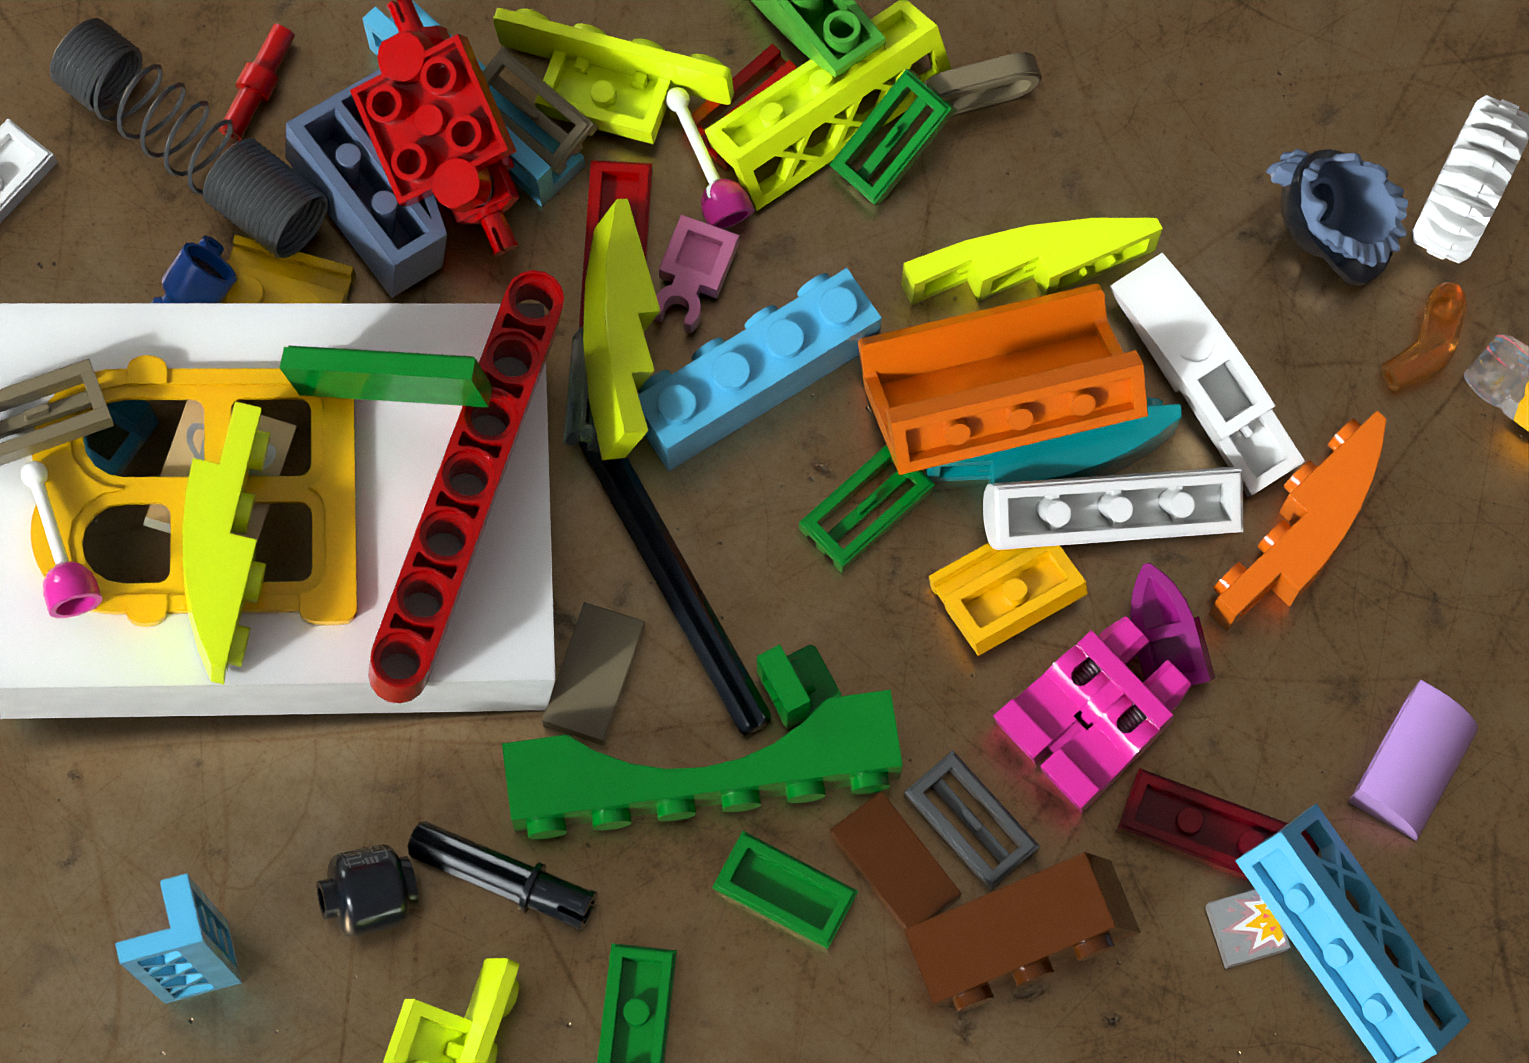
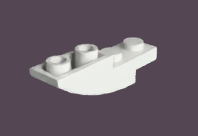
[1108,253,1305,497]

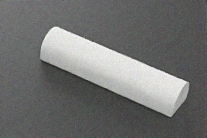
[983,467,1243,550]

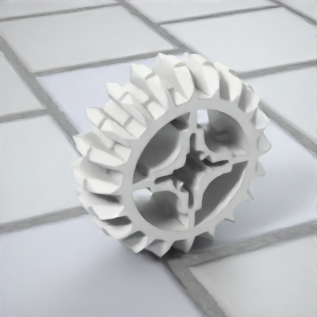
[1412,95,1529,264]

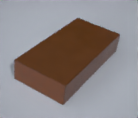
[829,791,962,930]

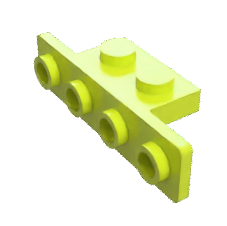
[493,8,734,144]
[383,958,519,1063]

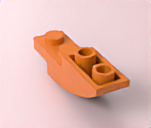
[1209,410,1387,631]

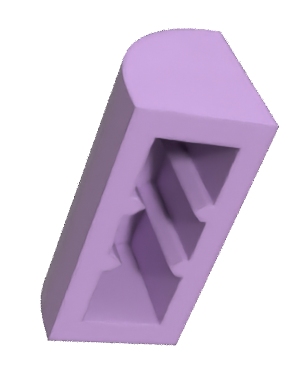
[1348,680,1478,841]

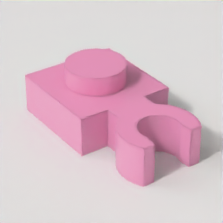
[654,215,739,333]

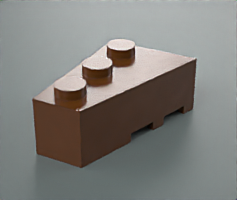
[904,852,1141,1012]

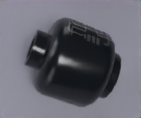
[316,844,418,937]

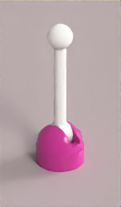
[665,87,755,229]
[21,461,102,618]

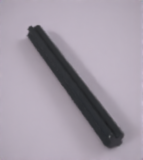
[566,400,771,735]

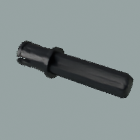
[407,821,598,932]

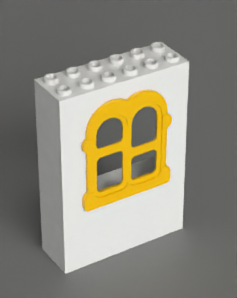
[0,303,555,719]

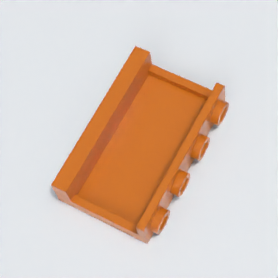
[858,284,1148,475]

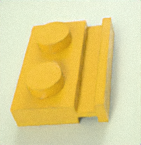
[221,234,356,303]
[929,542,1088,656]

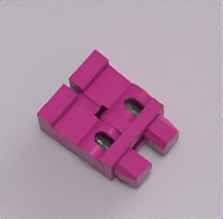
[993,616,1191,814]

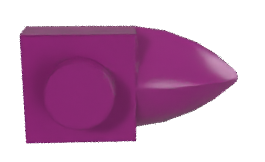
[1130,563,1215,686]

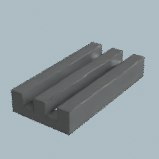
[904,750,1040,892]

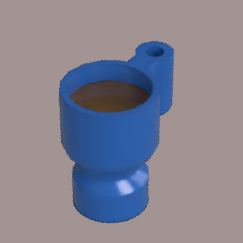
[151,236,237,303]

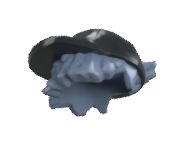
[1266,149,1408,286]

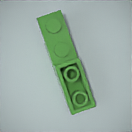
[751,0,886,77]

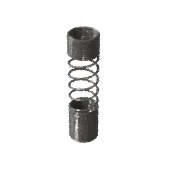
[50,18,328,259]

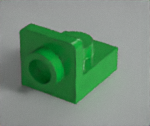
[757,644,841,730]

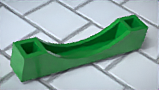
[502,689,903,839]

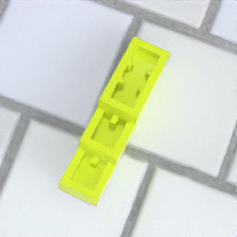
[583,199,661,460]
[901,218,1163,306]

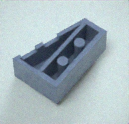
[285,69,447,298]

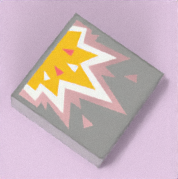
[1205,889,1291,969]

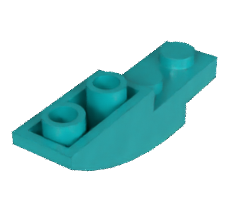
[925,398,1182,483]

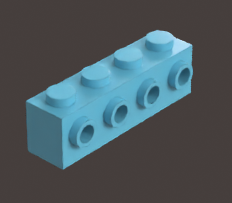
[638,268,882,471]

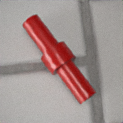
[219,24,295,141]

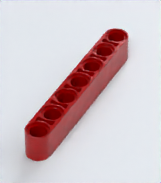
[368,270,564,704]

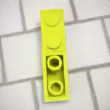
[183,402,271,685]

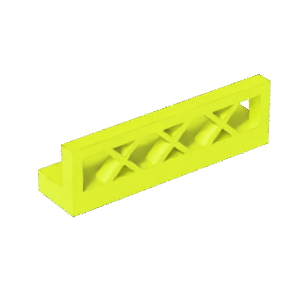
[705,0,951,211]

